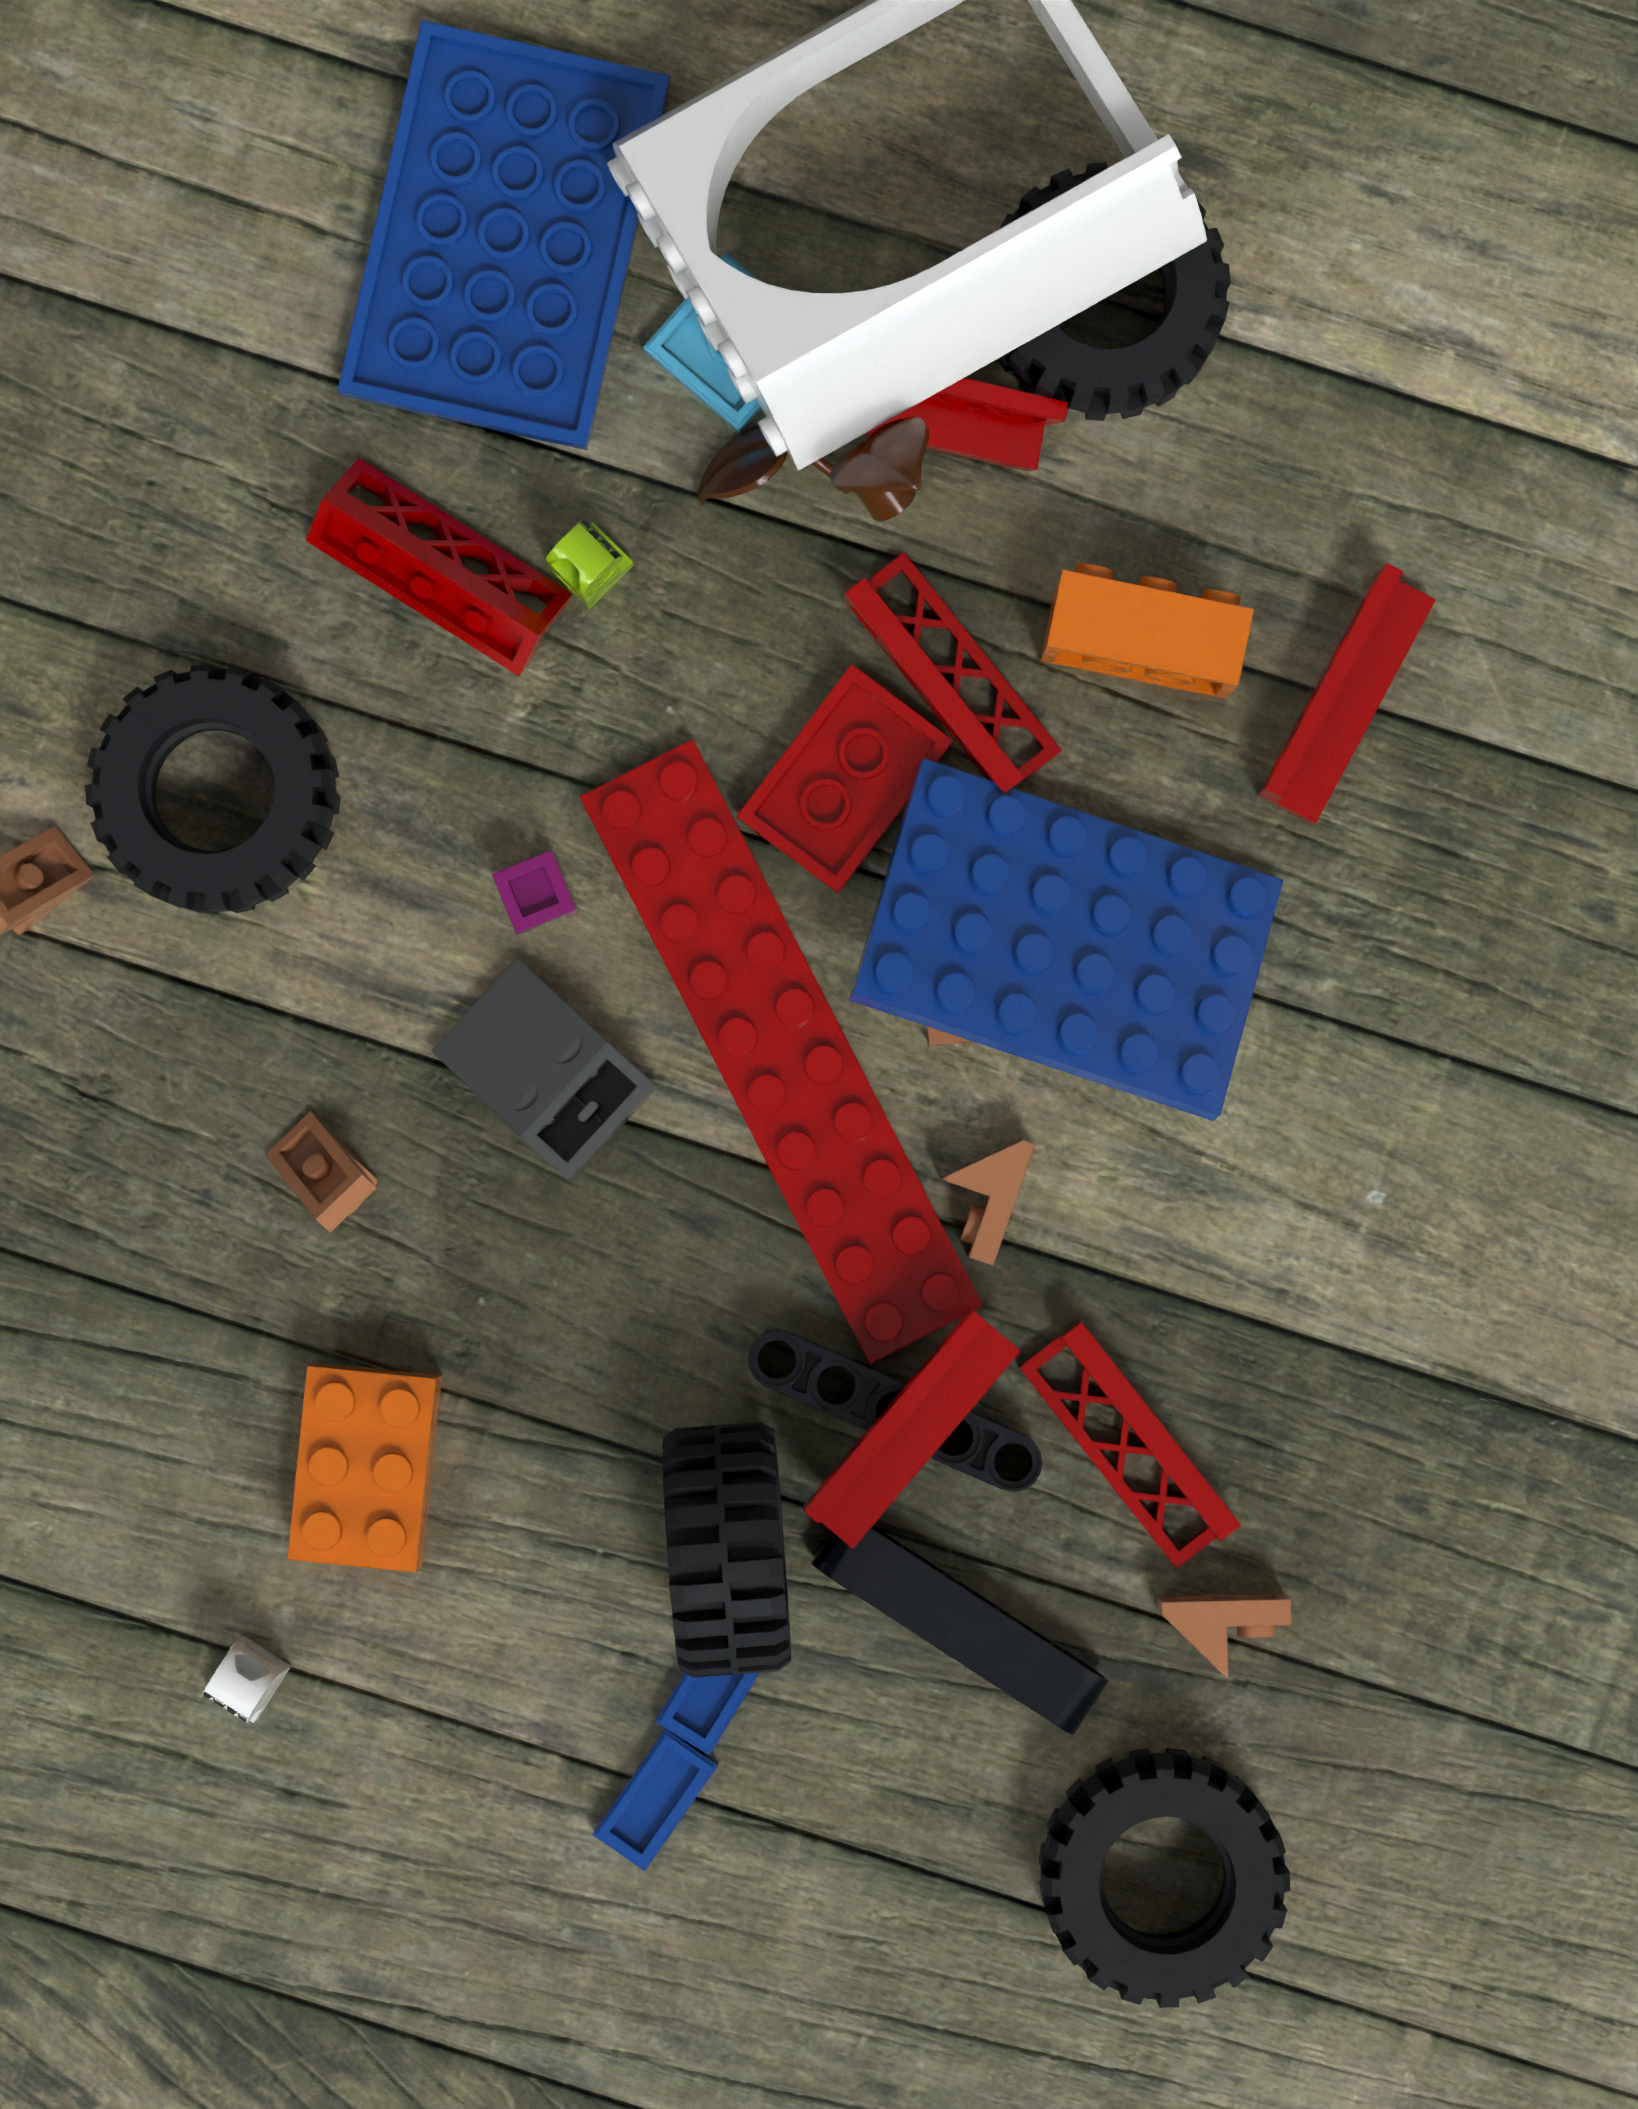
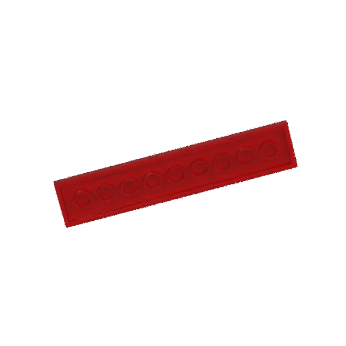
[580,739,983,1364]

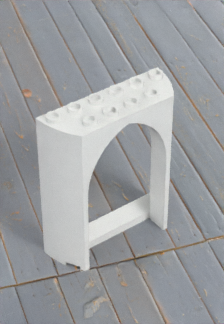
[607,0,1207,471]

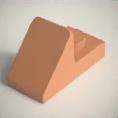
[0,826,95,936]
[265,1111,378,1233]
[940,1140,1035,1266]
[1157,1593,1292,1678]

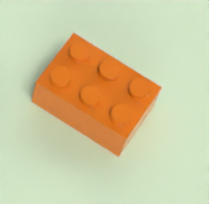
[1040,563,1254,699]
[287,1362,443,1572]

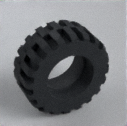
[998,162,1231,421]
[85,664,341,915]
[662,1422,791,1678]
[1039,1748,1290,2008]

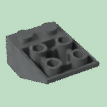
[431,958,658,1181]

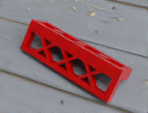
[865,378,1068,472]
[306,458,573,676]
[844,552,1062,794]
[1257,563,1436,825]
[803,1308,1021,1549]
[1018,1320,1241,1569]

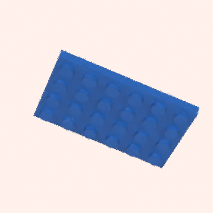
[337,20,671,450]
[849,758,1283,1121]

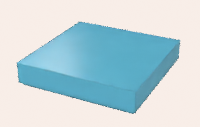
[643,252,762,434]

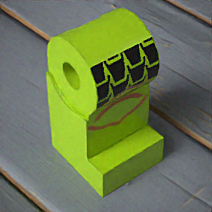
[546,519,634,610]

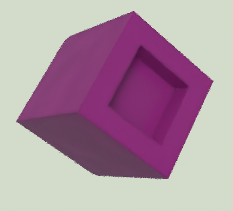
[492,850,579,935]

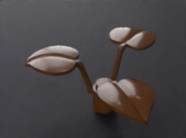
[698,417,929,521]

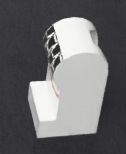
[202,1636,291,1723]

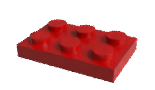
[736,664,953,894]

